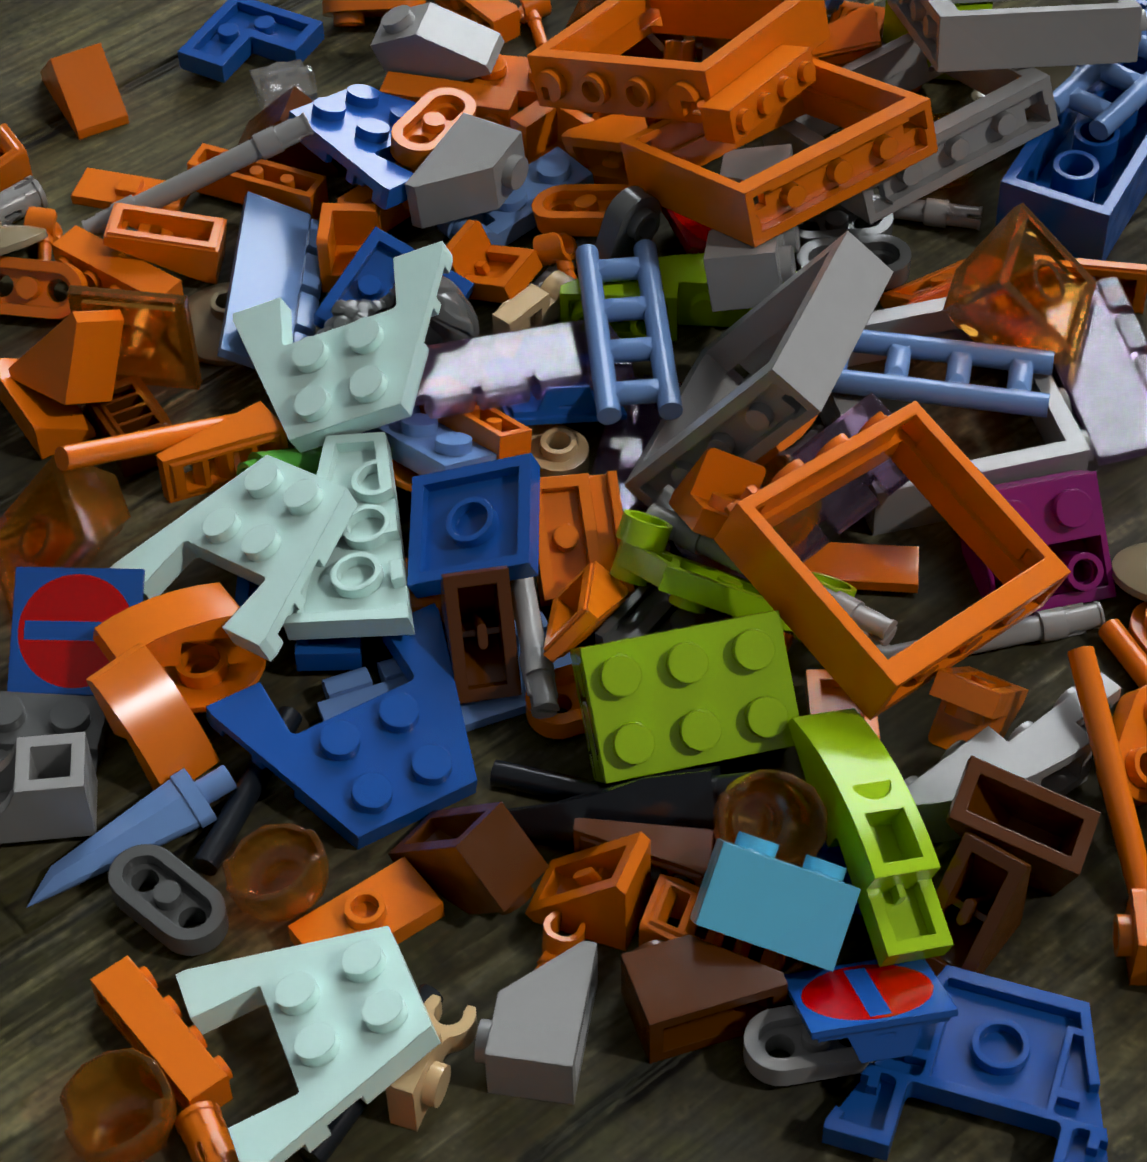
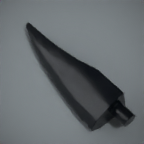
[507,765,755,849]

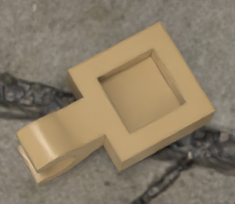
[385,994,478,1131]

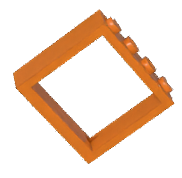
[527,0,831,123]
[620,57,938,248]
[714,400,1071,721]

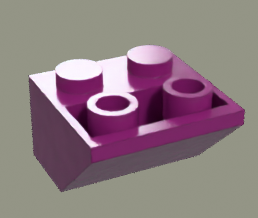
[960,470,1116,612]

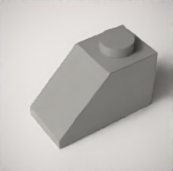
[370,2,505,81]
[405,113,529,229]
[474,941,598,1105]

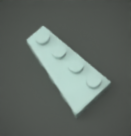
[283,432,415,640]

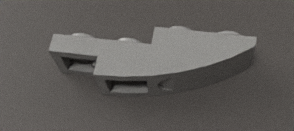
[904,672,1122,844]

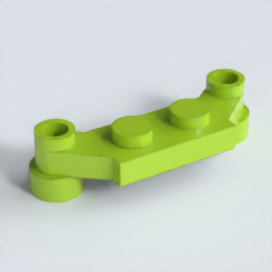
[610,509,857,641]

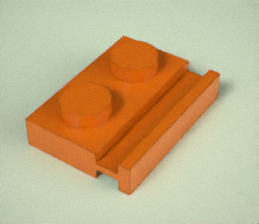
[536,470,635,607]

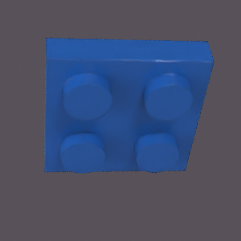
[407,453,540,598]

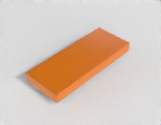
[71,167,190,212]
[792,540,919,593]

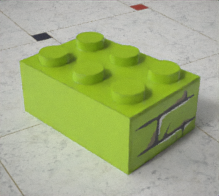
[570,610,799,784]

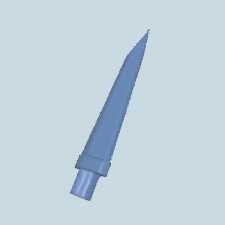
[26,765,237,908]

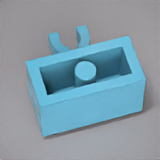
[690,831,861,972]

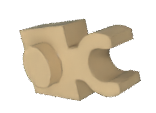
[492,270,575,363]

